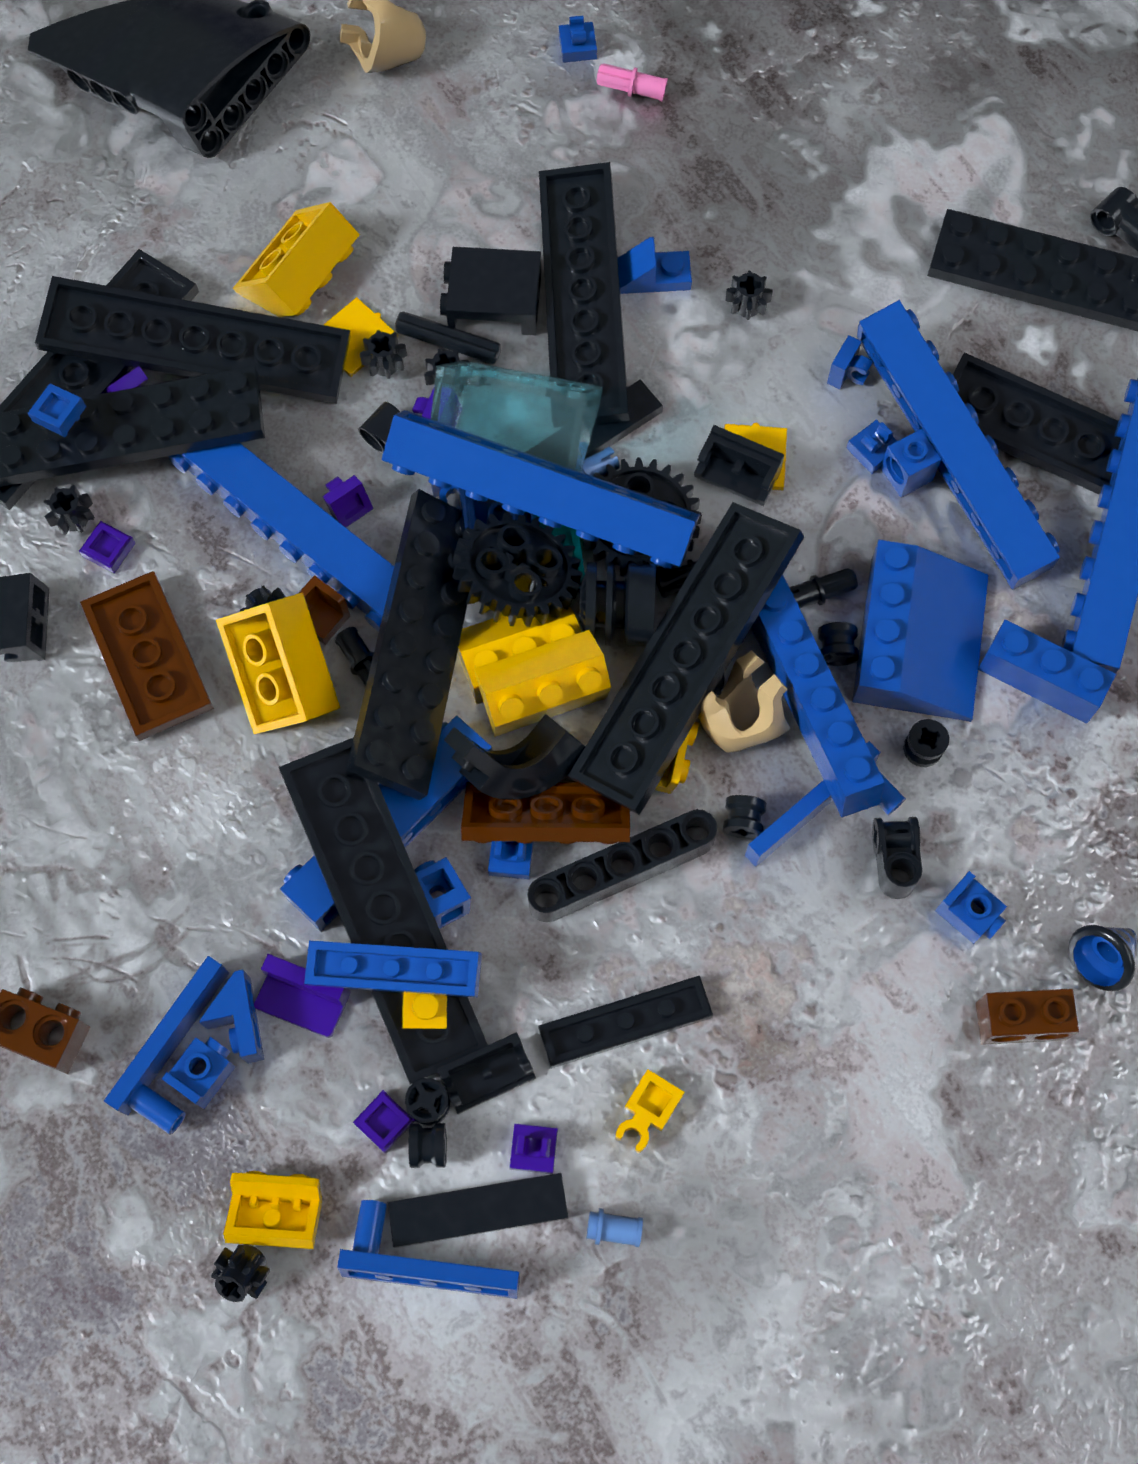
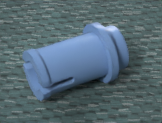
[568,447,620,477]
[586,1208,643,1247]

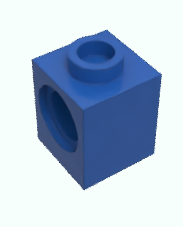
[880,430,942,498]

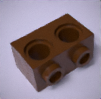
[0,987,91,1075]
[976,989,1079,1045]

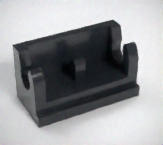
[694,425,784,507]
[0,573,49,662]
[437,1032,536,1115]

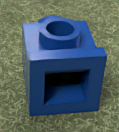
[414,857,471,929]
[935,871,1007,944]
[162,1037,236,1109]

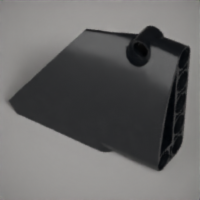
[28,0,310,158]

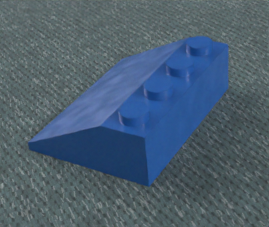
[852,539,989,722]

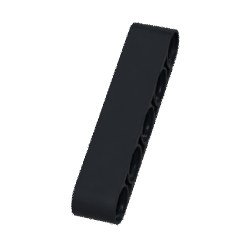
[527,809,717,923]

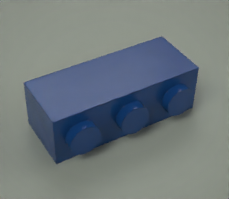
[978,619,1116,724]

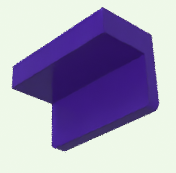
[254,954,351,1038]

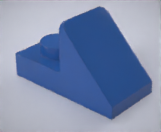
[618,237,692,294]
[200,970,265,1064]

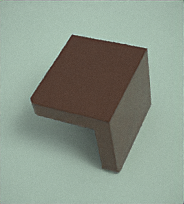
[298,576,350,645]

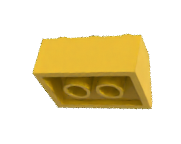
[233,202,360,317]
[216,592,340,734]
[457,607,582,705]
[474,630,611,737]

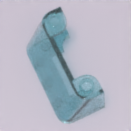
[431,361,602,472]

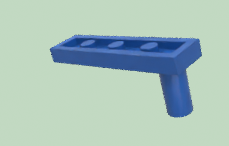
[745,741,906,867]
[304,940,482,998]
[104,956,230,1135]
[337,1200,520,1299]

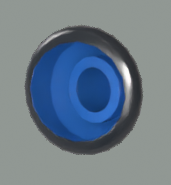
[1068,925,1136,991]

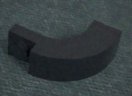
[444,714,586,800]

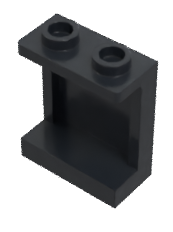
[440,246,542,336]

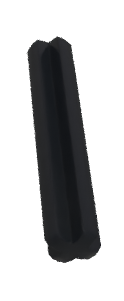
[395,311,501,364]

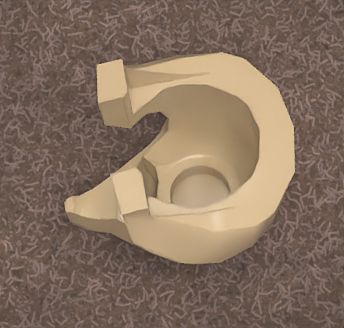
[339,0,426,73]
[699,651,791,753]

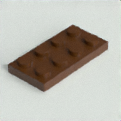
[80,571,214,741]
[461,782,630,844]

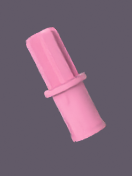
[596,63,668,102]

